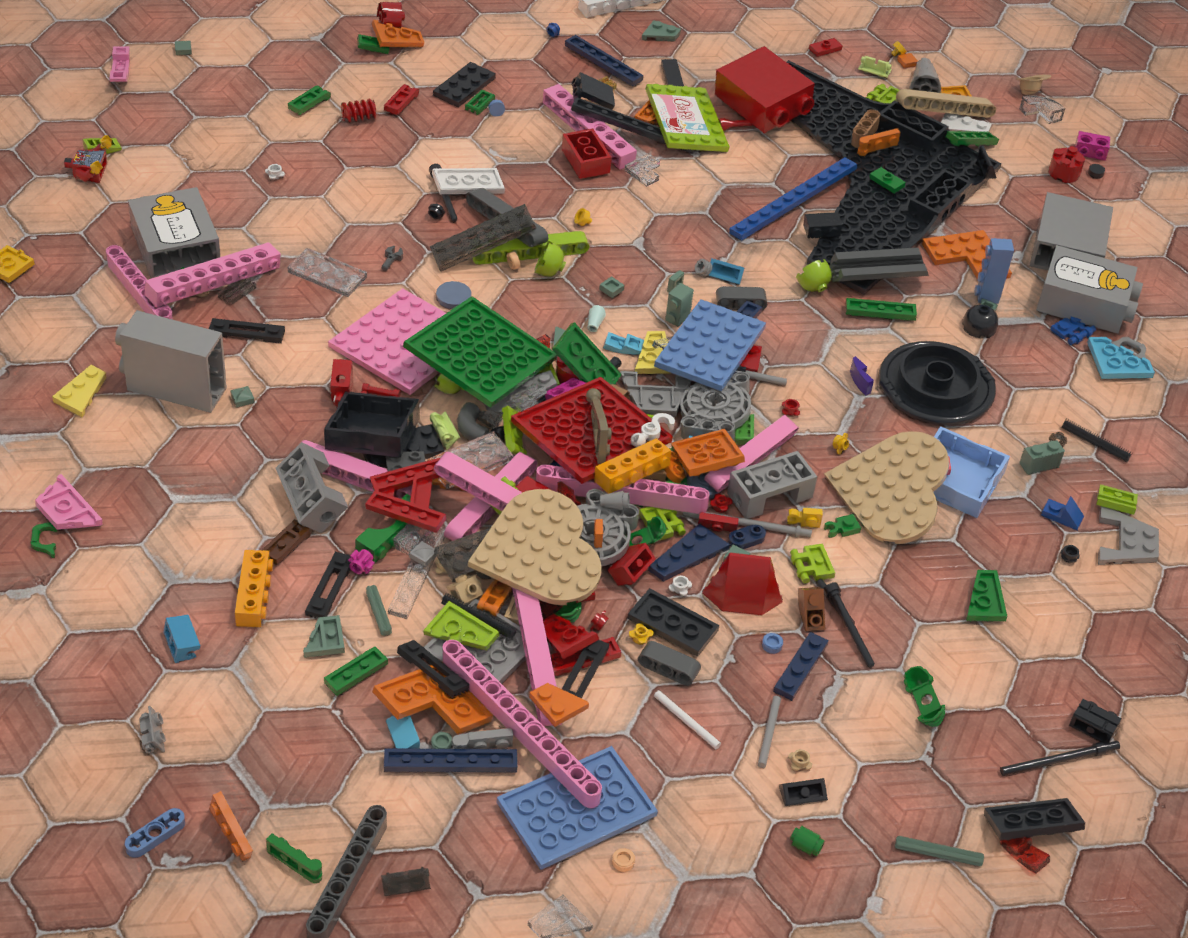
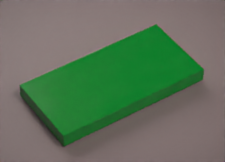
[552,322,622,385]

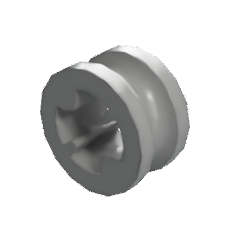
[695,259,712,276]

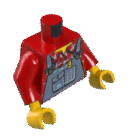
[64,135,112,183]

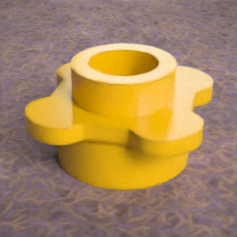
[832,433,849,455]
[629,623,653,645]

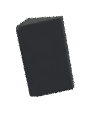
[976,145,997,179]
[779,778,828,806]

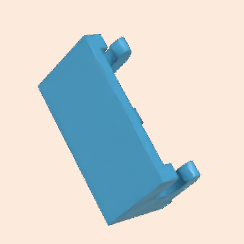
[163,615,201,663]

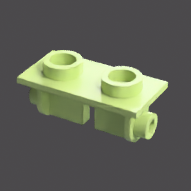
[858,56,892,78]
[430,412,460,450]

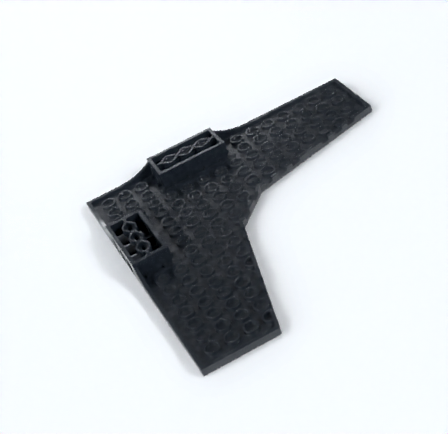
[786,60,1002,295]

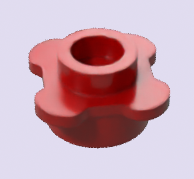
[782,399,800,416]
[710,493,733,513]
[590,610,609,631]

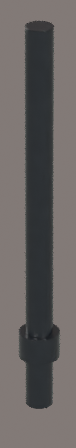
[1000,741,1120,776]

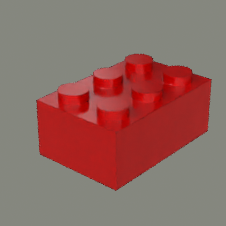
[562,128,612,179]

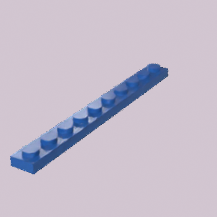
[729,157,857,241]

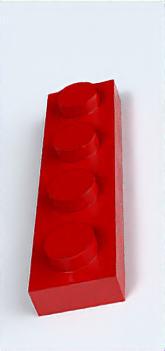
[550,637,622,676]

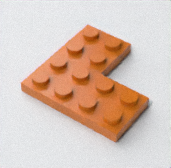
[922,230,1012,279]
[372,665,493,735]

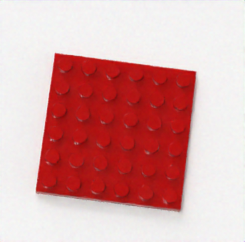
[511,377,673,484]

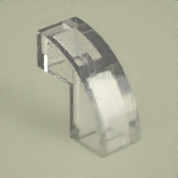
[1019,95,1065,124]

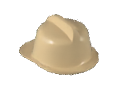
[1016,75,1051,95]

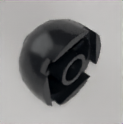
[962,304,998,338]

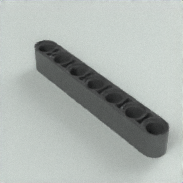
[466,188,548,248]
[306,805,387,938]

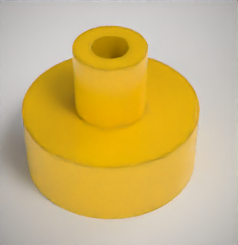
[891,41,907,57]
[574,208,592,226]

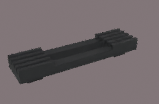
[209,318,285,344]
[305,551,351,618]
[397,640,469,698]
[562,640,609,698]

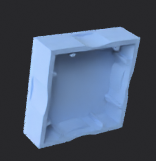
[933,426,1010,518]

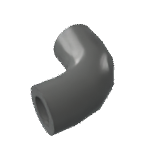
[457,402,489,446]

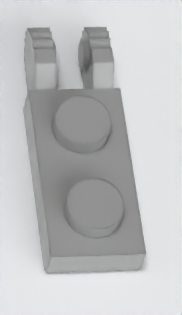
[451,728,513,749]

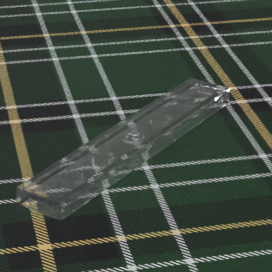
[388,526,446,619]

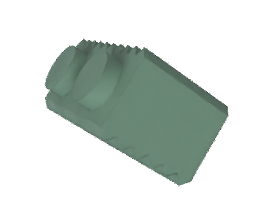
[665,283,694,327]
[1019,440,1065,475]

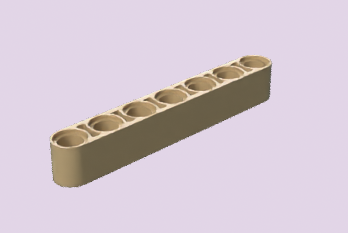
[896,89,996,118]

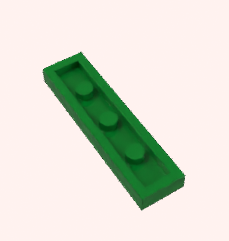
[946,131,999,146]
[845,298,917,321]

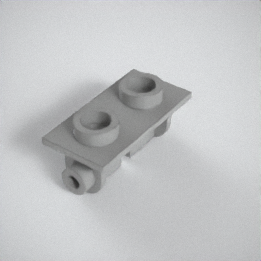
[139,706,166,753]

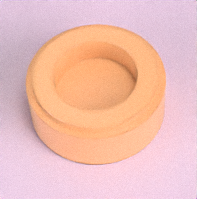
[507,252,520,270]
[612,848,635,872]

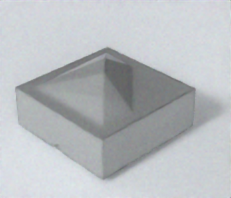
[409,541,438,567]

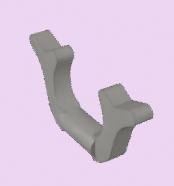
[1111,337,1146,359]

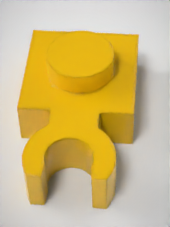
[787,508,823,528]

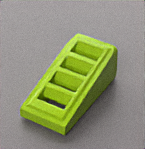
[83,138,122,154]

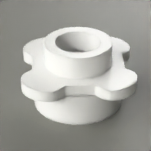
[265,164,285,180]
[669,575,692,596]

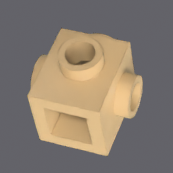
[446,574,484,604]

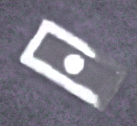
[393,524,434,555]

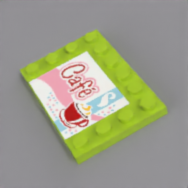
[645,84,730,152]

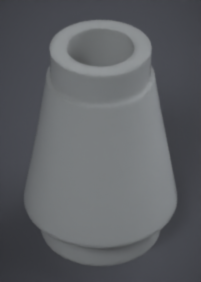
[600,491,630,510]

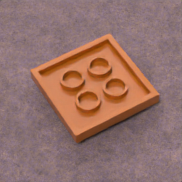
[671,429,745,477]

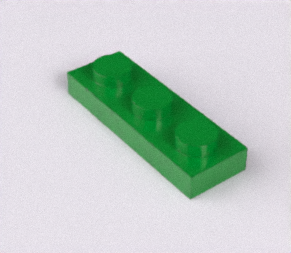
[324,646,388,696]

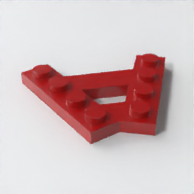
[365,457,446,533]

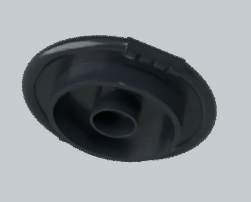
[879,341,996,425]

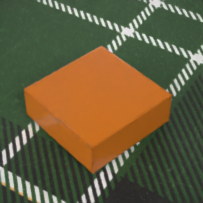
[897,53,918,68]
[594,519,603,548]

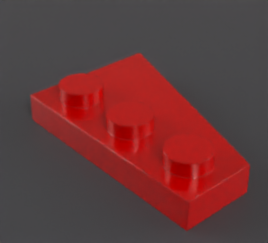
[543,614,599,659]

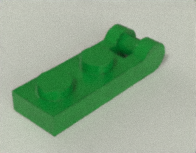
[288,85,331,115]
[266,833,323,883]

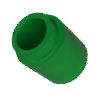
[790,826,825,856]

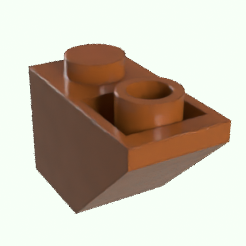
[798,587,826,631]

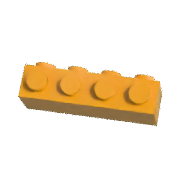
[594,438,671,494]
[235,550,273,627]

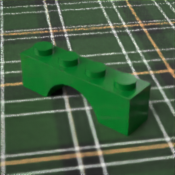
[355,494,416,563]

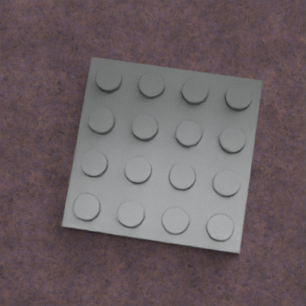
[424,599,526,684]

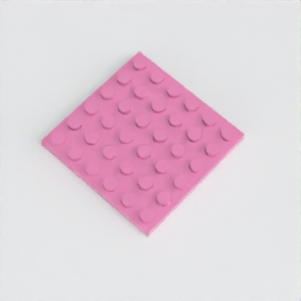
[328,288,446,395]

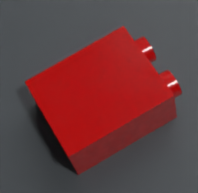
[715,46,815,133]

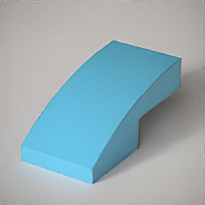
[603,332,644,355]

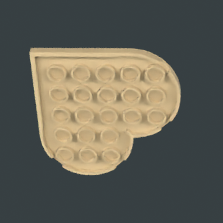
[824,431,949,544]
[468,489,601,605]

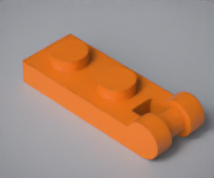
[857,129,900,156]
[477,579,513,617]

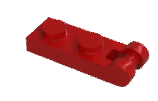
[384,84,419,115]

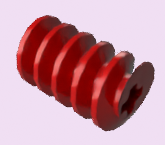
[341,98,377,123]

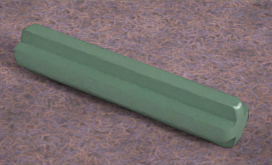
[366,585,392,636]

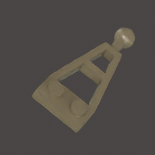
[586,388,611,464]

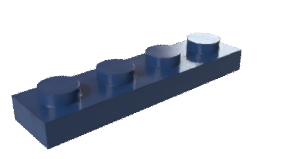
[773,632,829,701]

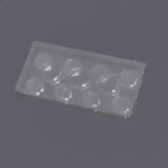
[288,248,367,297]
[427,431,514,489]

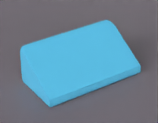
[386,715,420,749]

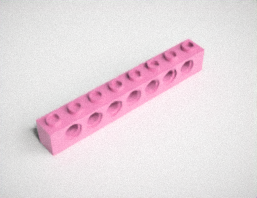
[543,84,637,170]
[145,242,281,307]

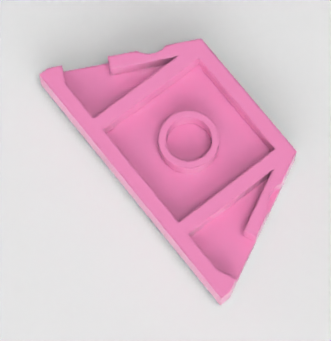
[35,474,102,530]

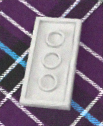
[432,168,505,194]

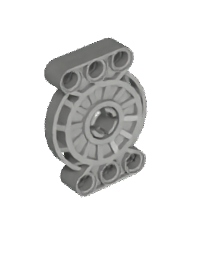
[680,371,751,442]
[577,489,639,567]

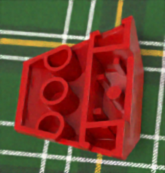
[702,553,783,615]

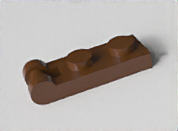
[262,519,313,565]

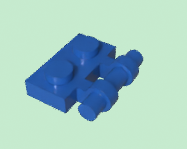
[1050,316,1096,345]

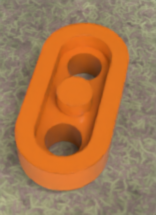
[663,451,686,484]

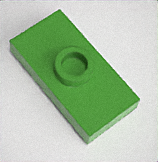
[735,414,754,445]

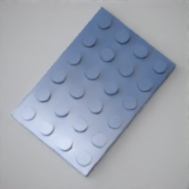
[654,299,766,391]
[496,746,658,870]

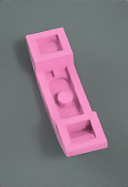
[110,46,130,82]

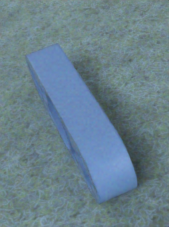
[125,808,185,858]

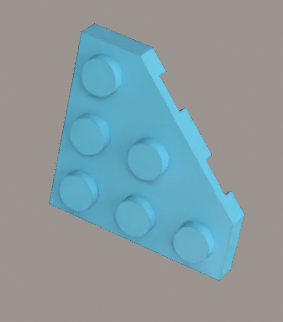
[1087,337,1155,379]

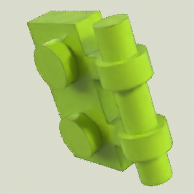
[866,84,899,103]
[639,507,686,541]
[790,543,835,584]

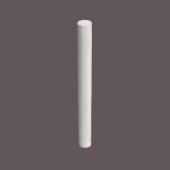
[654,690,721,750]

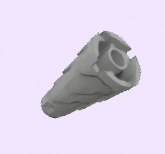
[910,58,941,93]

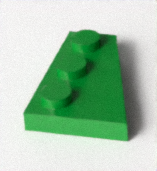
[966,570,1008,622]

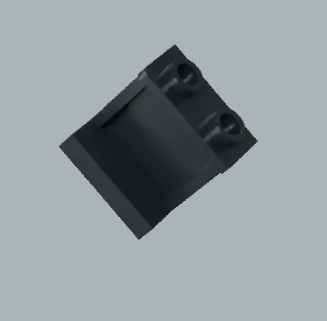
[571,72,615,110]

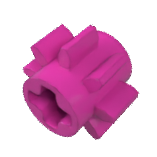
[348,549,375,574]

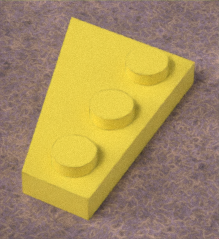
[635,331,670,374]
[52,365,106,418]

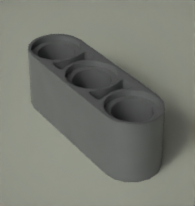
[716,286,768,310]
[638,641,701,686]

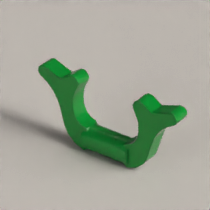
[30,522,58,558]

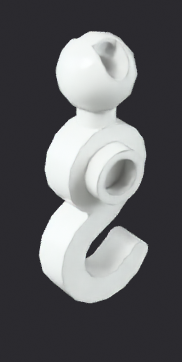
[631,413,675,447]

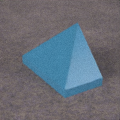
[708,258,745,285]

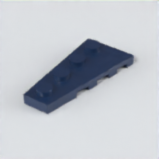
[648,524,730,582]

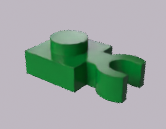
[824,514,861,538]

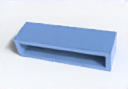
[974,238,1014,304]

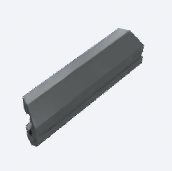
[830,248,929,282]

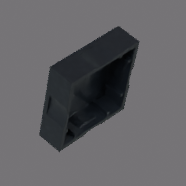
[324,391,420,457]

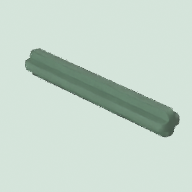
[895,836,984,866]

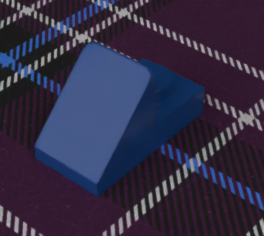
[1041,496,1084,530]

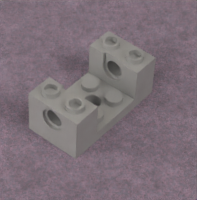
[276,442,348,533]
[727,451,817,519]

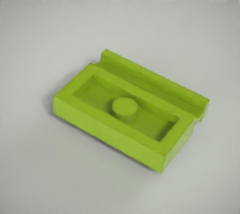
[1096,484,1138,515]

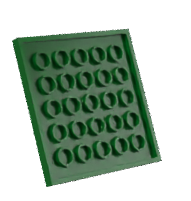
[403,296,557,408]

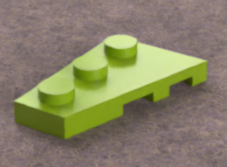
[423,601,499,651]

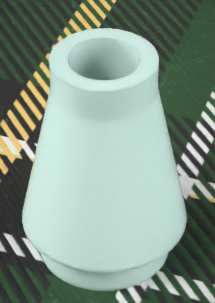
[587,305,606,332]

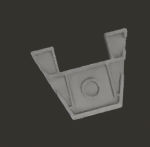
[620,371,692,417]
[1098,506,1159,565]

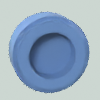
[488,100,505,116]
[762,633,783,654]

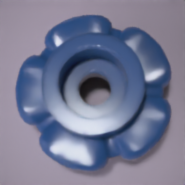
[546,23,560,37]

